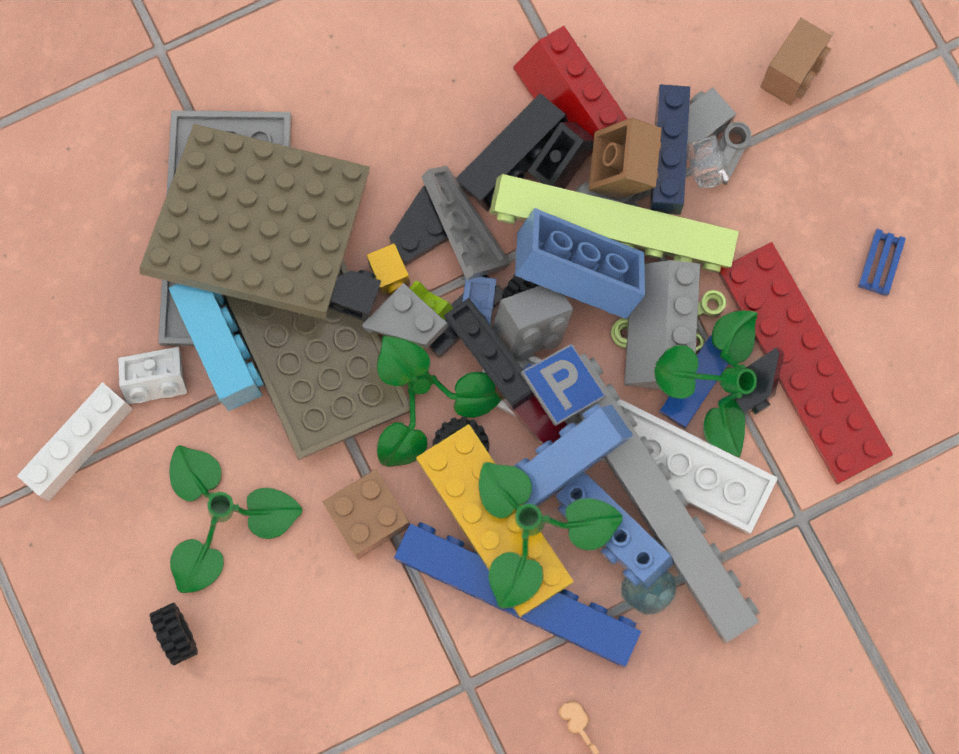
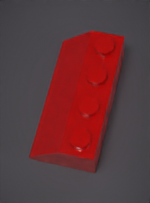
[513,25,628,157]

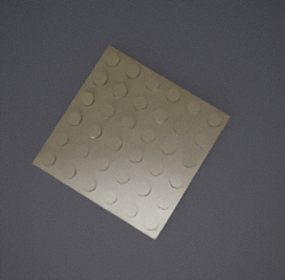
[140,124,370,319]

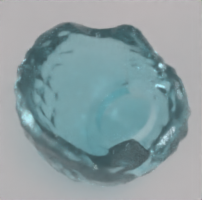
[621,571,677,615]

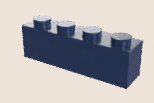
[650,84,690,215]

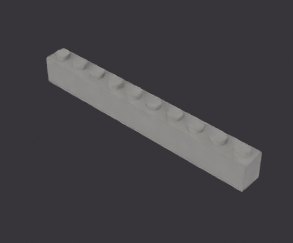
[576,353,759,643]

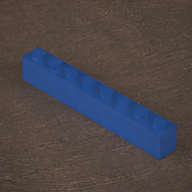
[394,522,641,668]

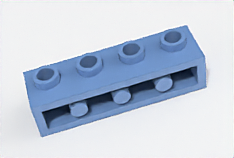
[513,404,634,506]
[555,472,674,590]

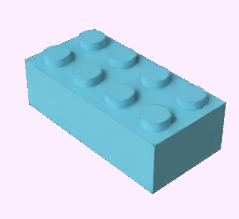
[168,284,264,411]

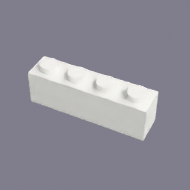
[17,382,133,501]

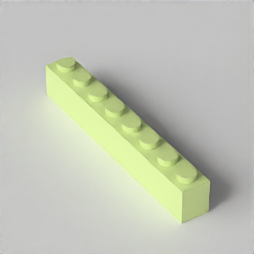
[490,174,739,273]

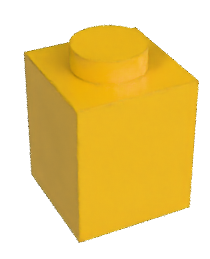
[366,243,410,295]

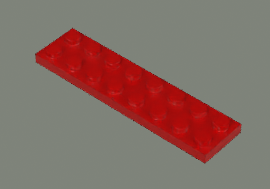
[718,242,893,485]

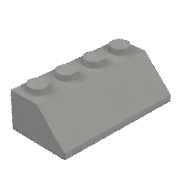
[624,260,700,389]

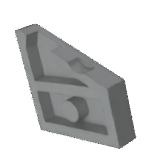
[362,283,449,348]

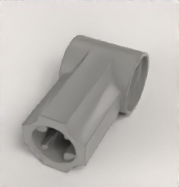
[703,122,751,185]

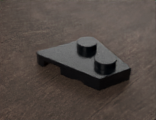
[389,185,449,266]

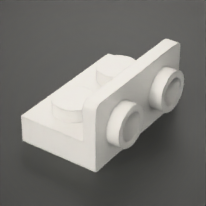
[118,347,187,404]

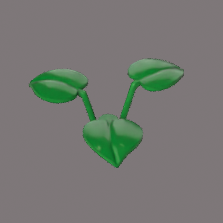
[654,310,758,457]
[377,335,501,467]
[169,445,302,593]
[479,462,623,608]

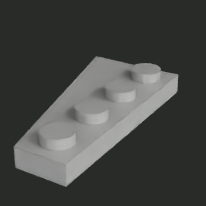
[421,166,511,280]

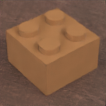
[760,17,832,106]
[589,118,661,199]
[322,469,410,559]

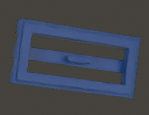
[858,229,906,296]

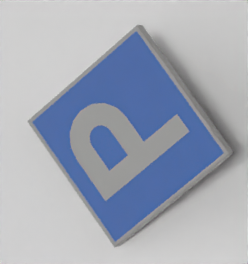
[521,344,606,426]

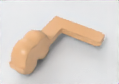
[559,701,599,754]

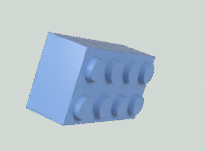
[515,208,645,319]

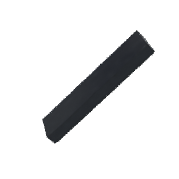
[444,298,535,410]

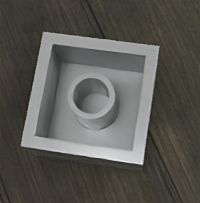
[492,286,573,360]

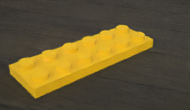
[416,424,574,618]

